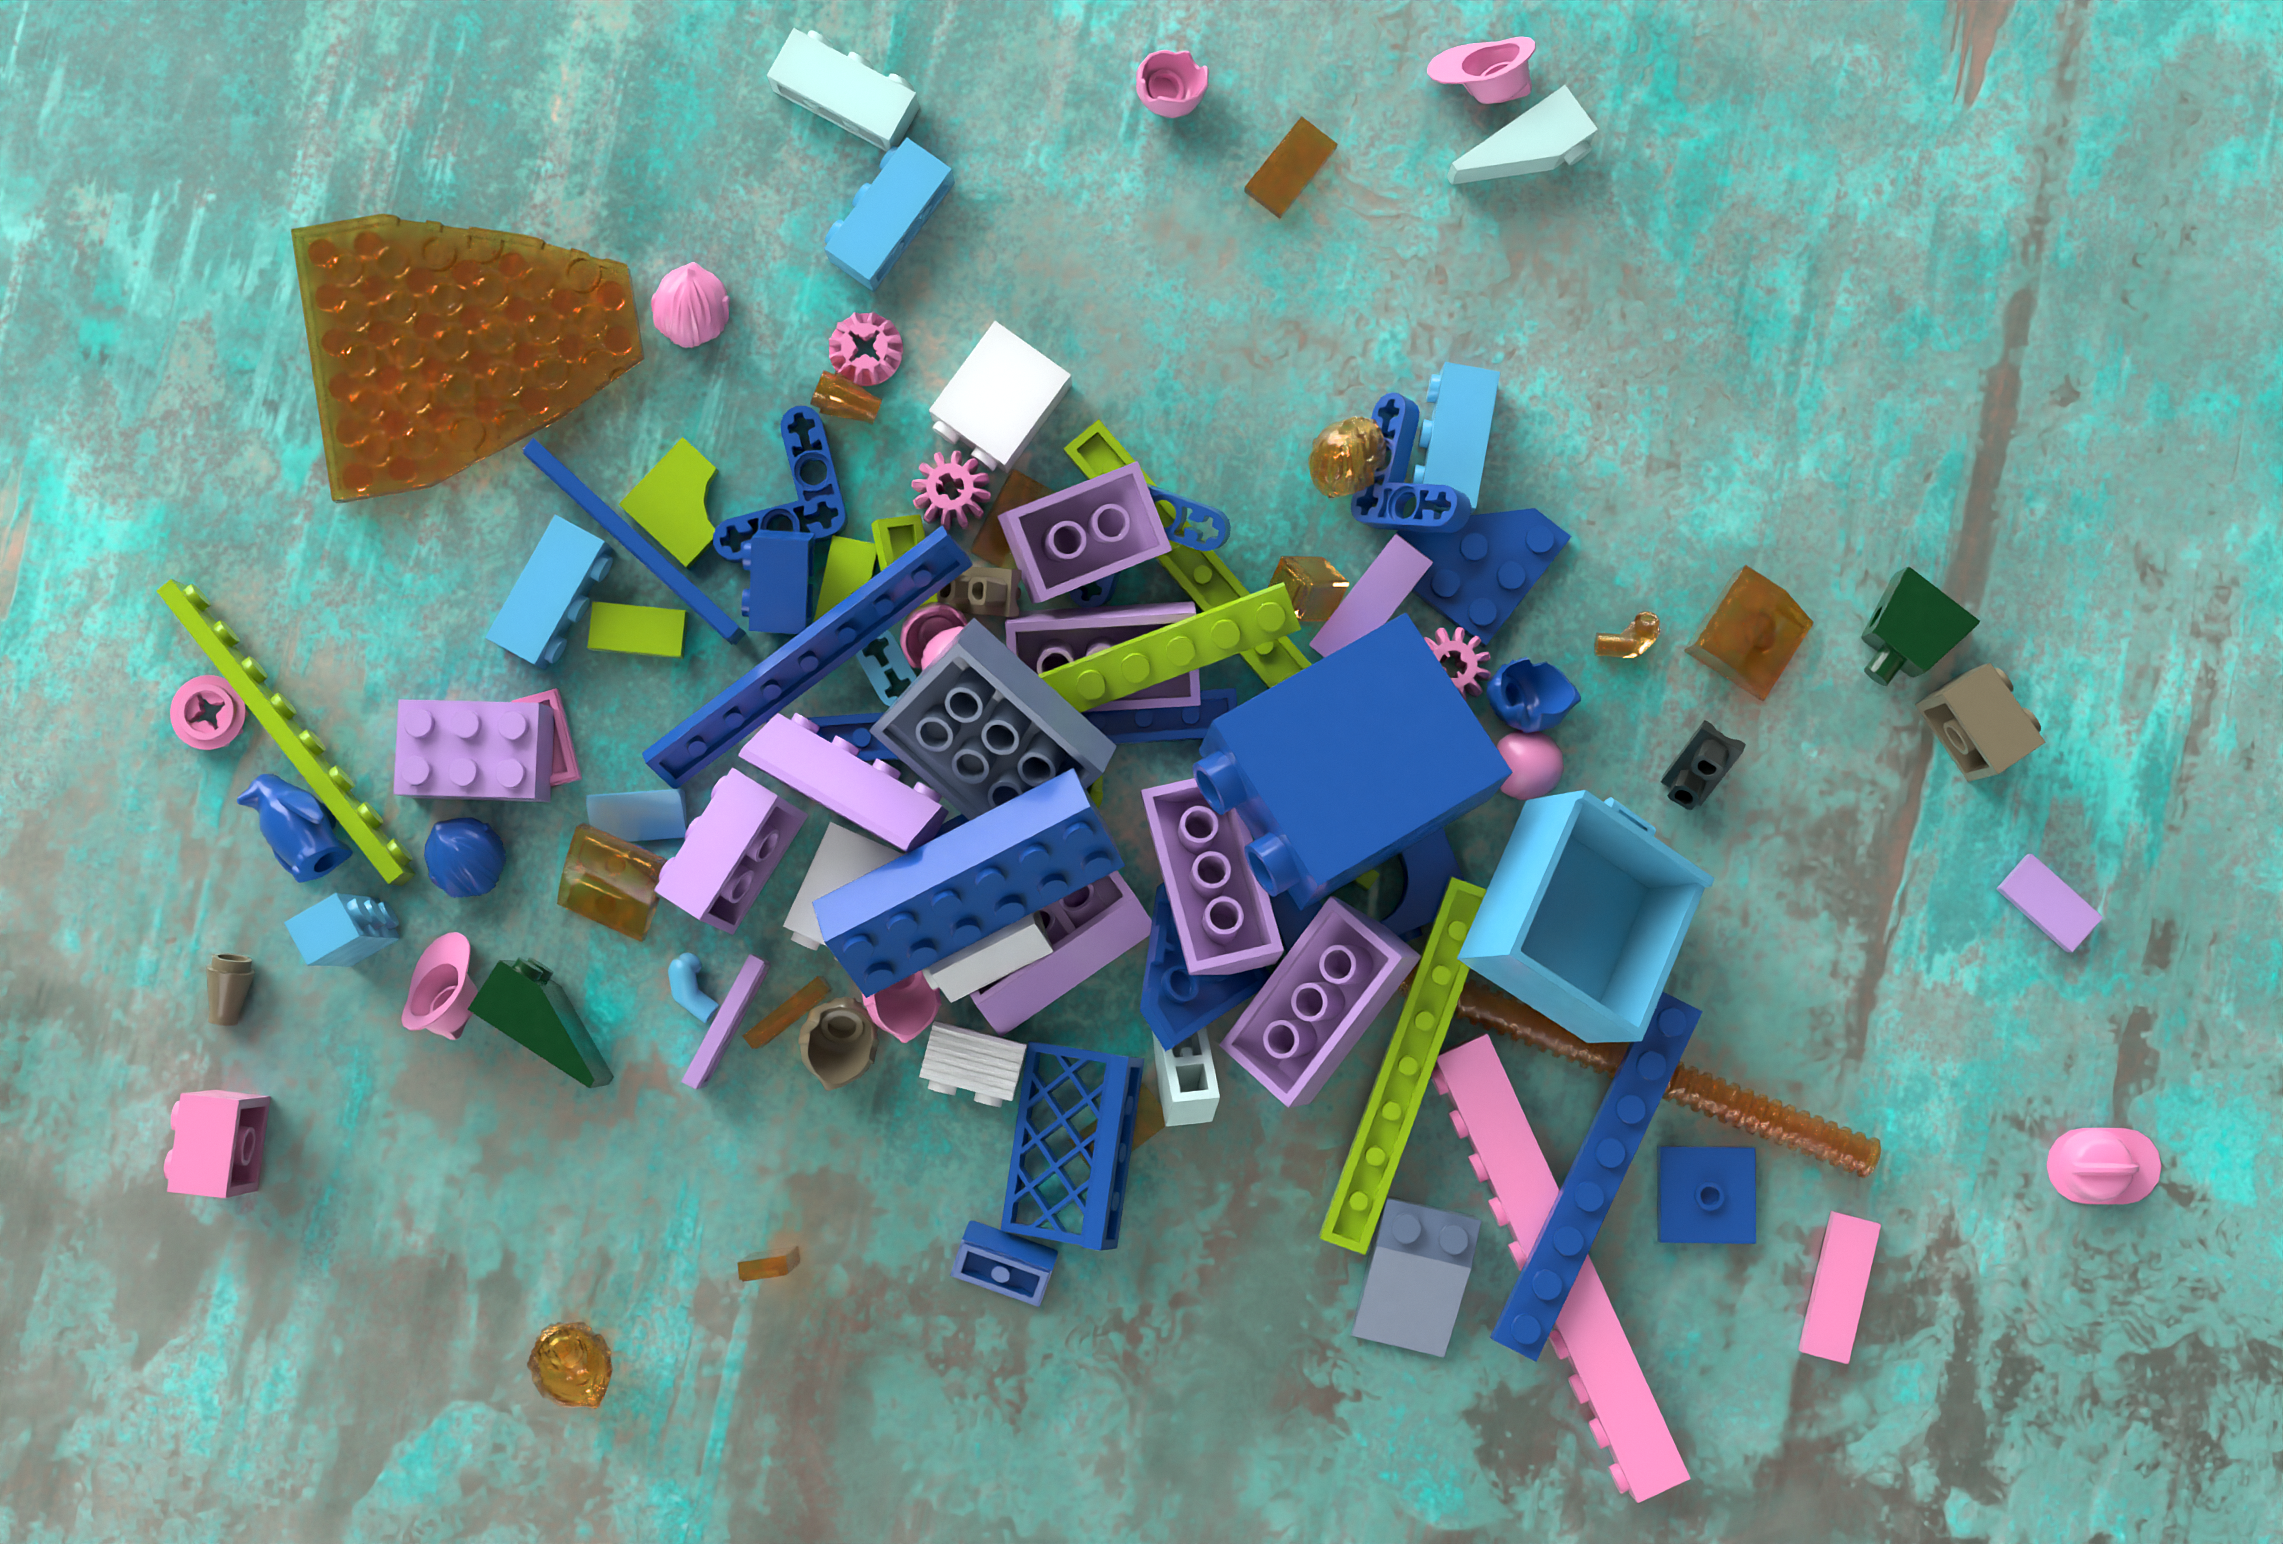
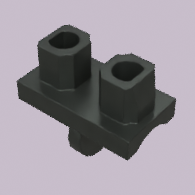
[1660,720,1746,810]

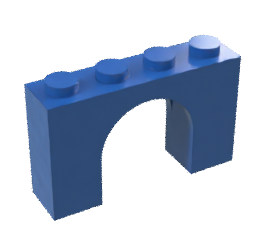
[1268,828,1465,955]

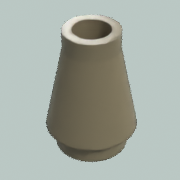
[206,953,255,1026]

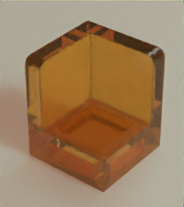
[1267,556,1349,622]

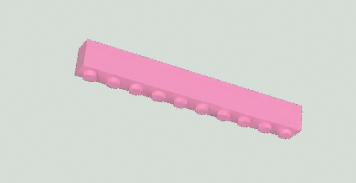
[1430,1033,1691,1503]

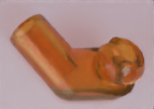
[1594,611,1660,658]

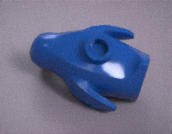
[237,774,353,883]

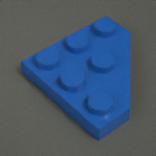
[1374,508,1572,648]
[1140,882,1271,1052]

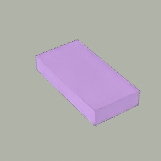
[1996,854,2103,953]

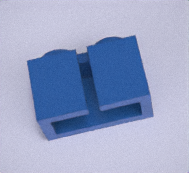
[741,530,815,634]

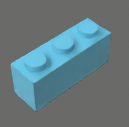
[824,137,955,292]
[1411,362,1500,515]
[485,514,613,670]
[284,893,401,967]

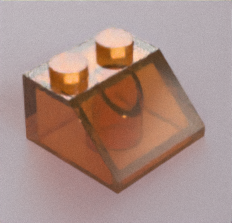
[1684,565,1814,701]

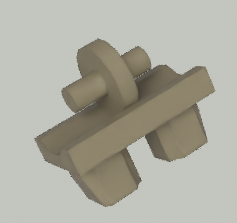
[937,566,1022,617]

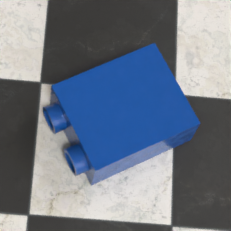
[1192,612,1513,911]

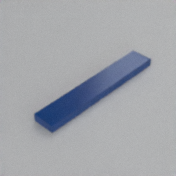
[522,438,746,645]

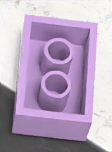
[393,699,554,802]
[654,767,809,935]

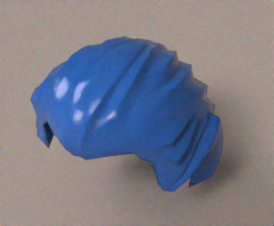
[1486,657,1581,733]
[424,817,506,898]

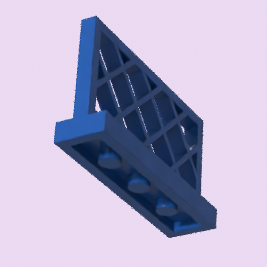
[1000,1041,1145,1251]

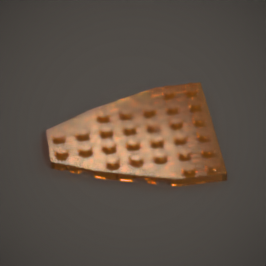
[291,214,645,504]

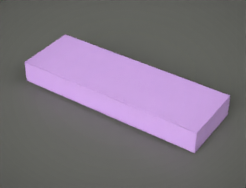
[1309,533,1433,657]
[681,954,771,1089]

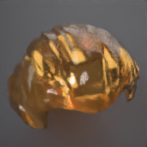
[1308,416,1386,498]
[527,1321,613,1409]

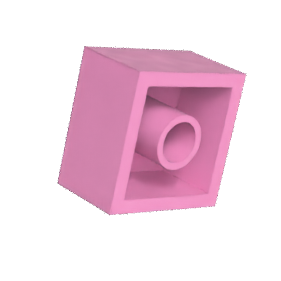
[164,1090,271,1198]

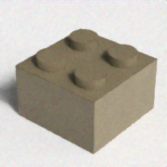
[1915,662,2046,782]

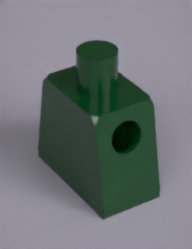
[1861,566,1980,686]

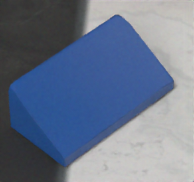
[950,1221,1058,1307]

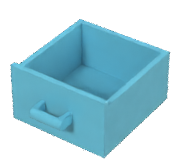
[1457,790,1715,1043]

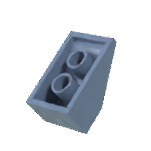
[1351,1196,1482,1357]

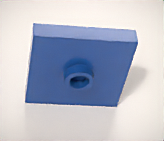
[1657,1146,1756,1244]

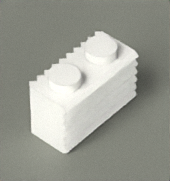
[919,1021,1028,1107]

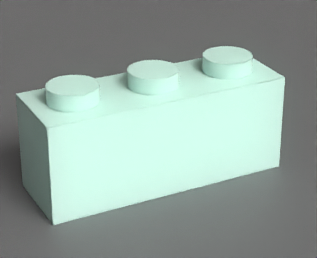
[767,28,920,152]

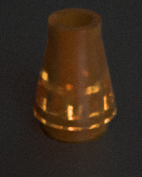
[810,370,883,425]

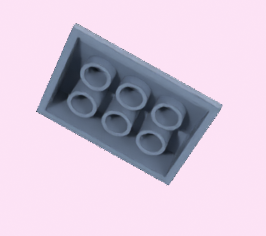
[869,618,1117,821]

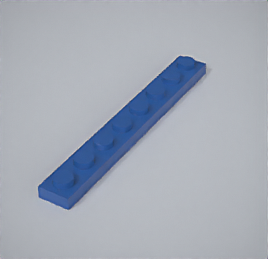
[642,526,973,789]
[1490,991,1703,1362]

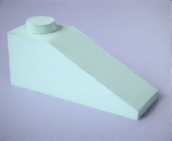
[1446,85,1598,185]
[1152,1026,1220,1127]

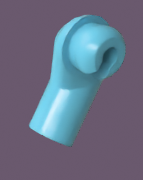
[668,952,719,1023]

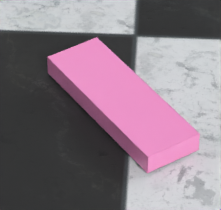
[1798,1211,1881,1364]

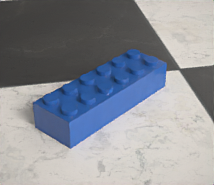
[812,768,1125,998]

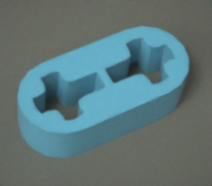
[856,630,917,708]

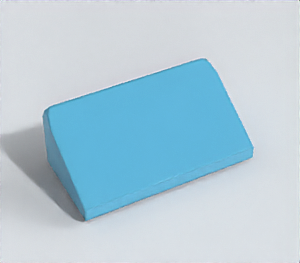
[586,789,687,844]

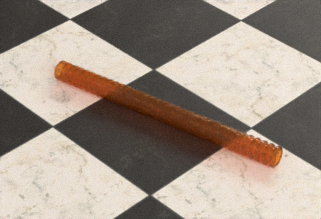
[1397,961,1881,1178]

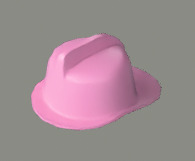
[1427,37,1536,104]
[401,932,478,1040]
[2046,1128,2161,1204]

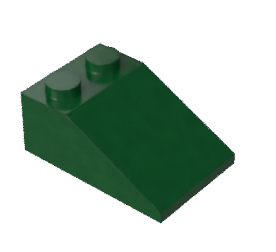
[467,957,614,1089]

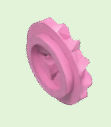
[829,311,903,386]
[170,675,249,751]

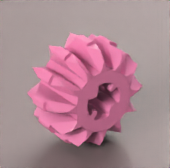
[911,451,991,531]
[1424,627,1491,701]

